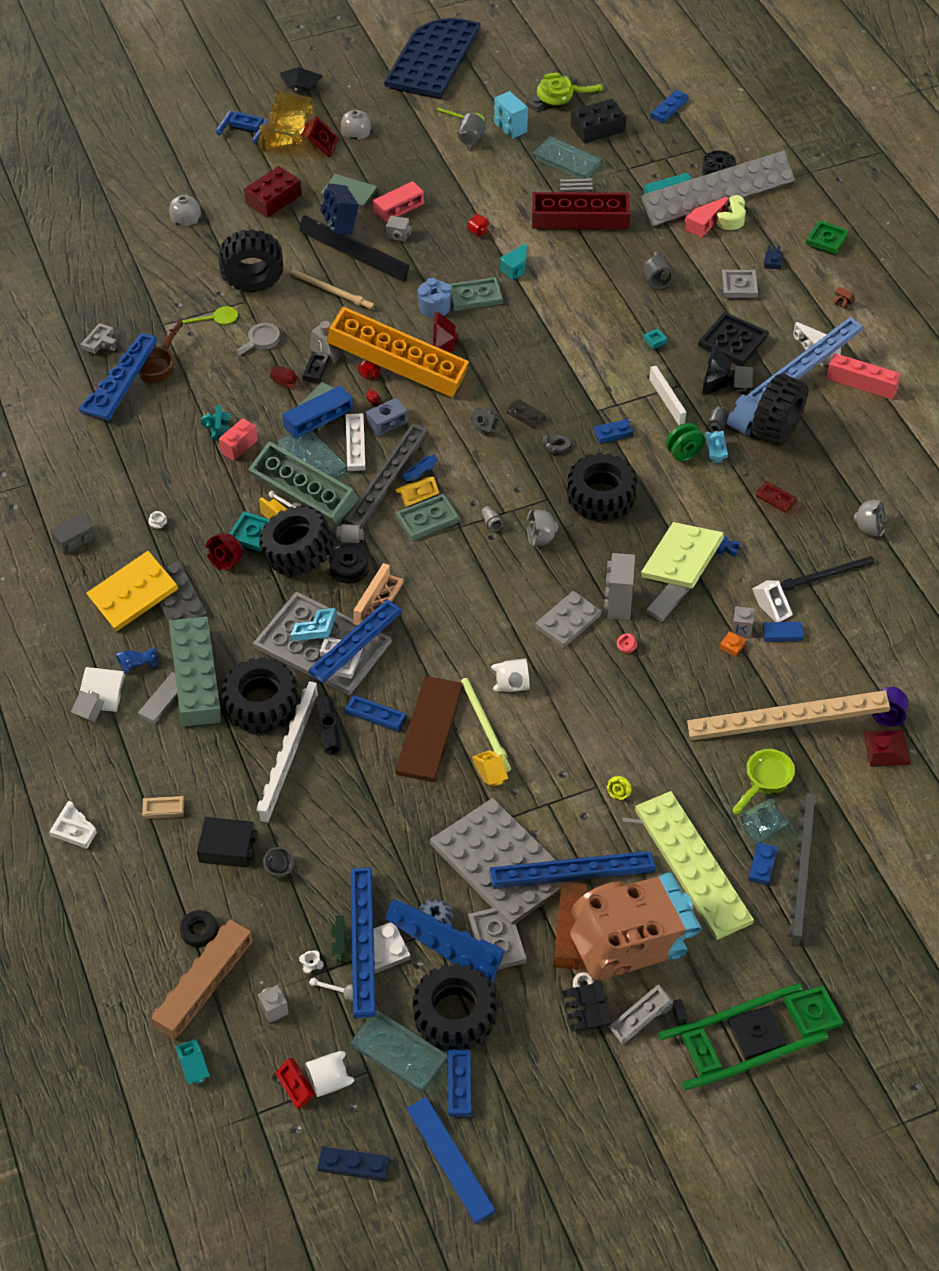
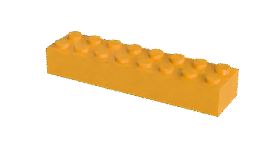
[327,306,469,398]

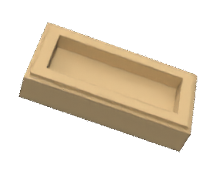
[142,796,185,819]

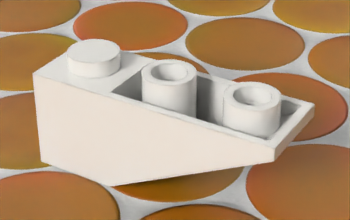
[793,322,842,367]

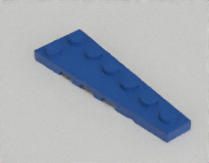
[78,333,158,421]
[385,899,505,984]

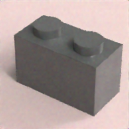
[50,513,96,555]

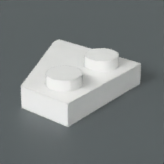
[50,801,97,849]

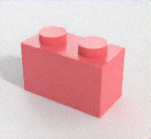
[219,418,258,461]

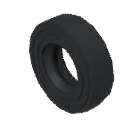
[179,910,218,948]

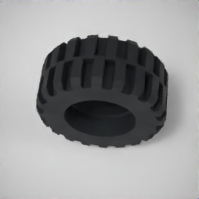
[219,229,284,292]
[752,373,809,445]
[567,453,637,522]
[259,505,334,576]
[222,657,299,733]
[413,963,497,1051]

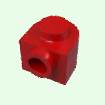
[467,213,489,237]
[358,360,381,381]

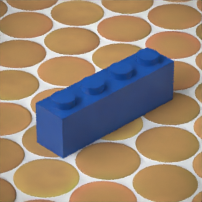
[282,385,353,438]

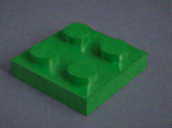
[806,220,849,255]

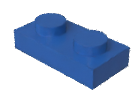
[594,419,633,444]
[401,454,438,482]
[748,842,778,886]

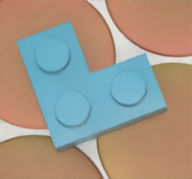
[291,608,337,641]

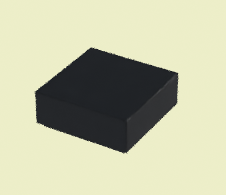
[672,999,688,1026]

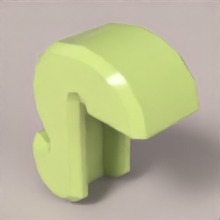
[716,195,746,230]

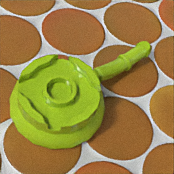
[537,73,603,105]
[733,749,795,815]

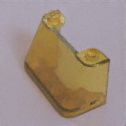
[259,90,314,151]

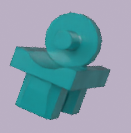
[201,405,230,441]

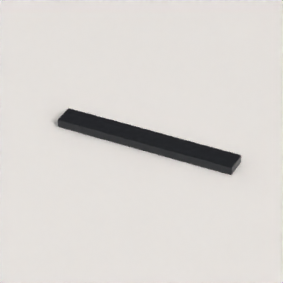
[299,215,410,281]

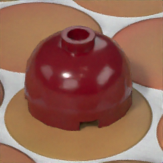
[206,533,243,571]

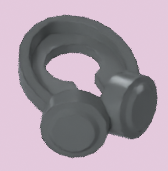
[542,435,571,454]

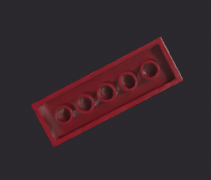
[532,192,630,229]

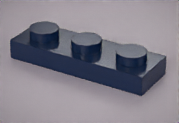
[317,1146,390,1182]

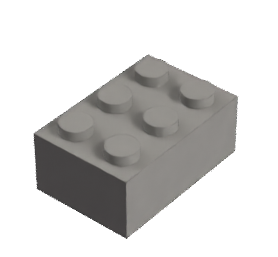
[604,553,635,620]

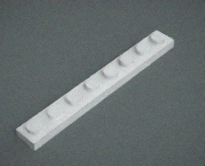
[257,682,318,823]

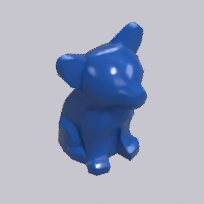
[115,647,158,674]

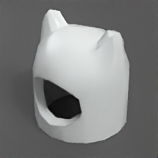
[491,658,530,692]
[305,1051,355,1098]

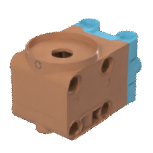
[570,873,702,980]

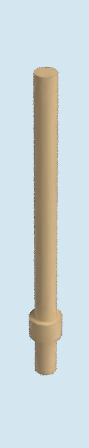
[290,269,375,310]

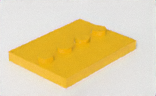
[86,551,179,632]

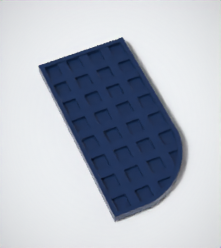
[384,18,481,98]

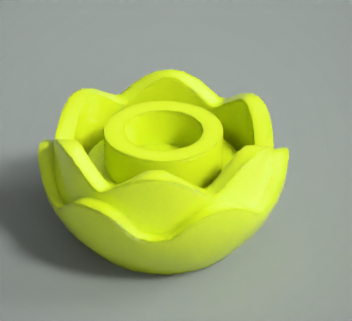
[607,776,632,800]

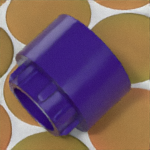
[872,687,909,727]

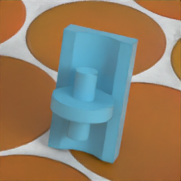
[705,431,728,463]

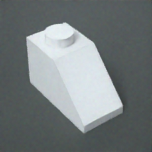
[752,580,793,622]

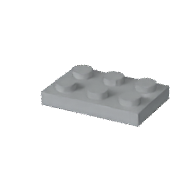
[535,591,602,648]
[468,908,527,970]

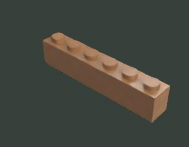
[151,919,253,1040]

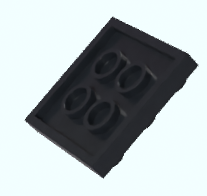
[698,312,769,366]

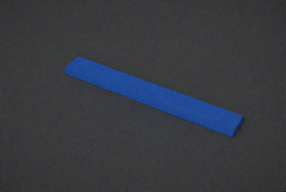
[489,851,656,889]
[351,867,376,1019]

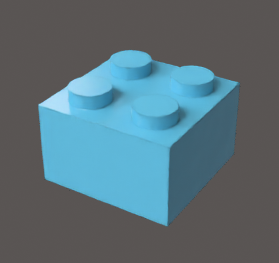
[494,91,528,139]

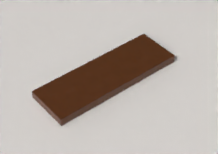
[395,676,463,782]

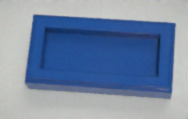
[763,622,804,642]

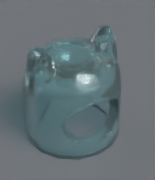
[741,799,789,843]

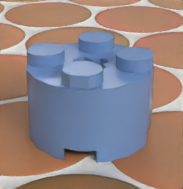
[418,278,451,318]
[727,394,759,436]

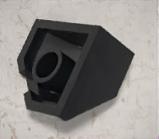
[280,67,323,93]
[702,346,734,395]

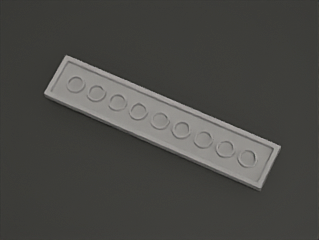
[641,150,795,227]

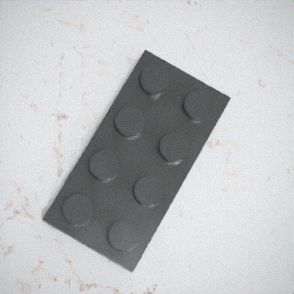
[158,561,207,624]

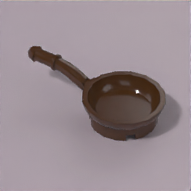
[138,320,183,383]

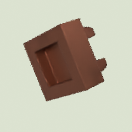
[834,286,855,309]

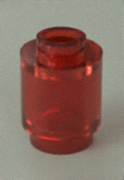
[270,366,297,387]

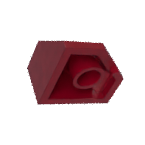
[433,312,459,353]

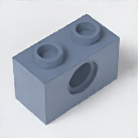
[366,398,408,436]

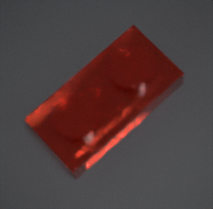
[756,481,797,513]

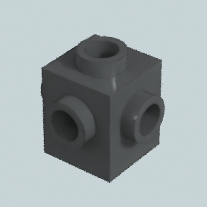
[471,406,501,433]

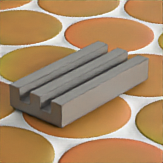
[560,179,593,192]

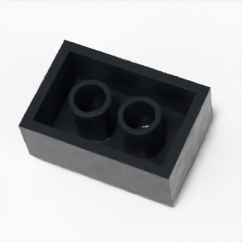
[571,99,627,144]

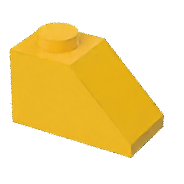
[472,750,508,786]

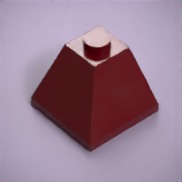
[301,116,339,158]
[863,730,910,767]

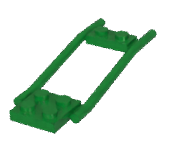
[658,983,844,1091]

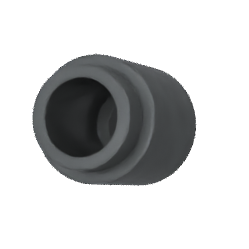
[707,407,728,432]

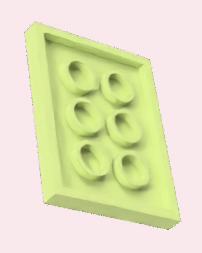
[641,522,724,589]

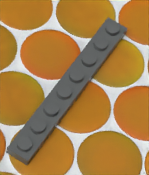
[344,424,428,529]
[788,792,815,947]

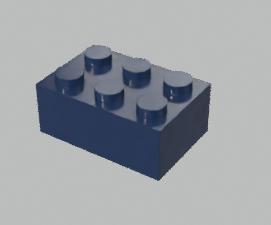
[321,183,359,235]

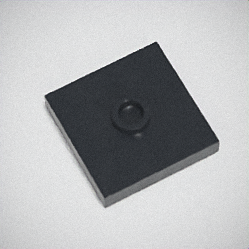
[727,1006,786,1060]

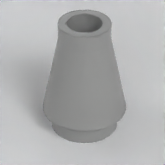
[482,506,503,531]

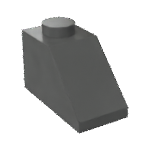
[732,366,753,391]

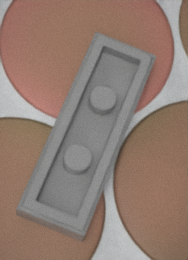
[646,584,691,622]
[138,672,178,725]
[608,984,673,1045]

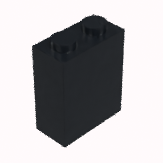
[197,817,258,868]

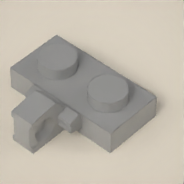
[80,323,118,354]

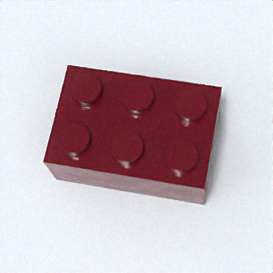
[244,166,302,218]

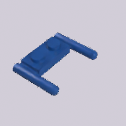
[216,111,271,144]

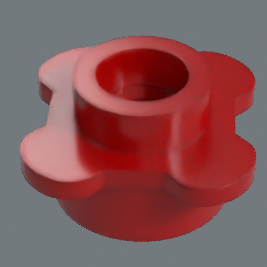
[365,388,380,406]

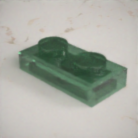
[331,915,346,964]

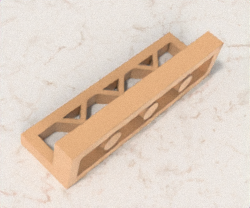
[354,563,404,625]

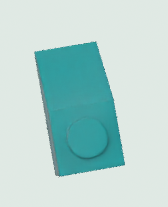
[500,244,527,281]
[175,1039,209,1084]

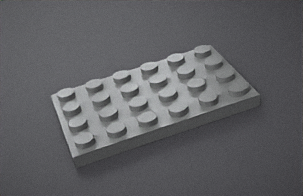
[253,592,392,696]
[430,798,574,927]

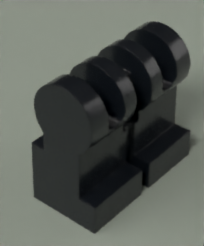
[562,981,611,1032]

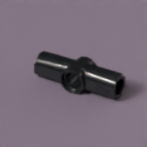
[316,696,342,755]

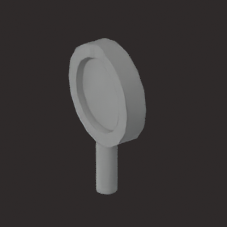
[236,323,281,356]

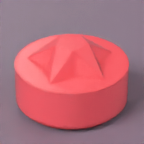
[617,633,637,654]

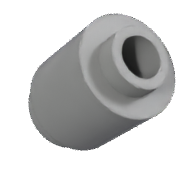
[336,524,364,543]

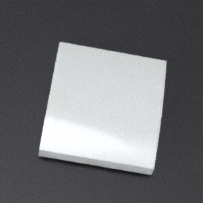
[80,667,125,712]

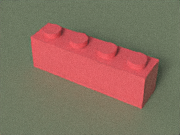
[826,353,901,400]

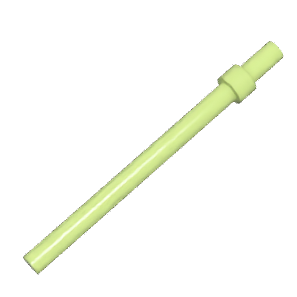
[461,678,511,772]

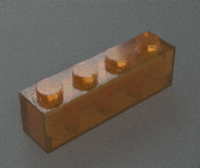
[553,882,587,970]

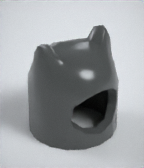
[457,113,486,150]
[643,251,674,289]

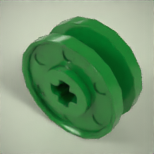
[665,423,706,461]

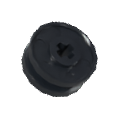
[702,150,736,176]
[329,542,369,584]

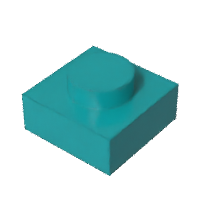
[643,328,667,349]

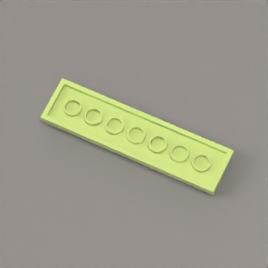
[635,791,754,940]

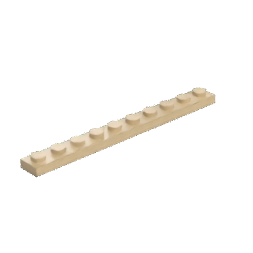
[687,690,890,741]

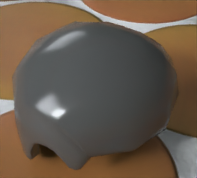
[263,847,295,879]

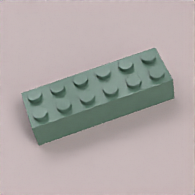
[248,441,359,527]
[169,617,221,727]

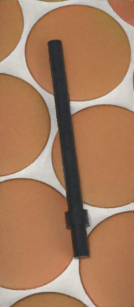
[780,556,874,591]

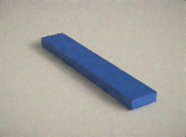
[308,599,402,683]
[407,1097,495,1224]

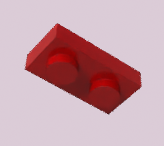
[275,1058,315,1108]

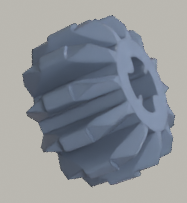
[420,898,454,925]

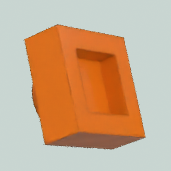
[719,631,746,657]

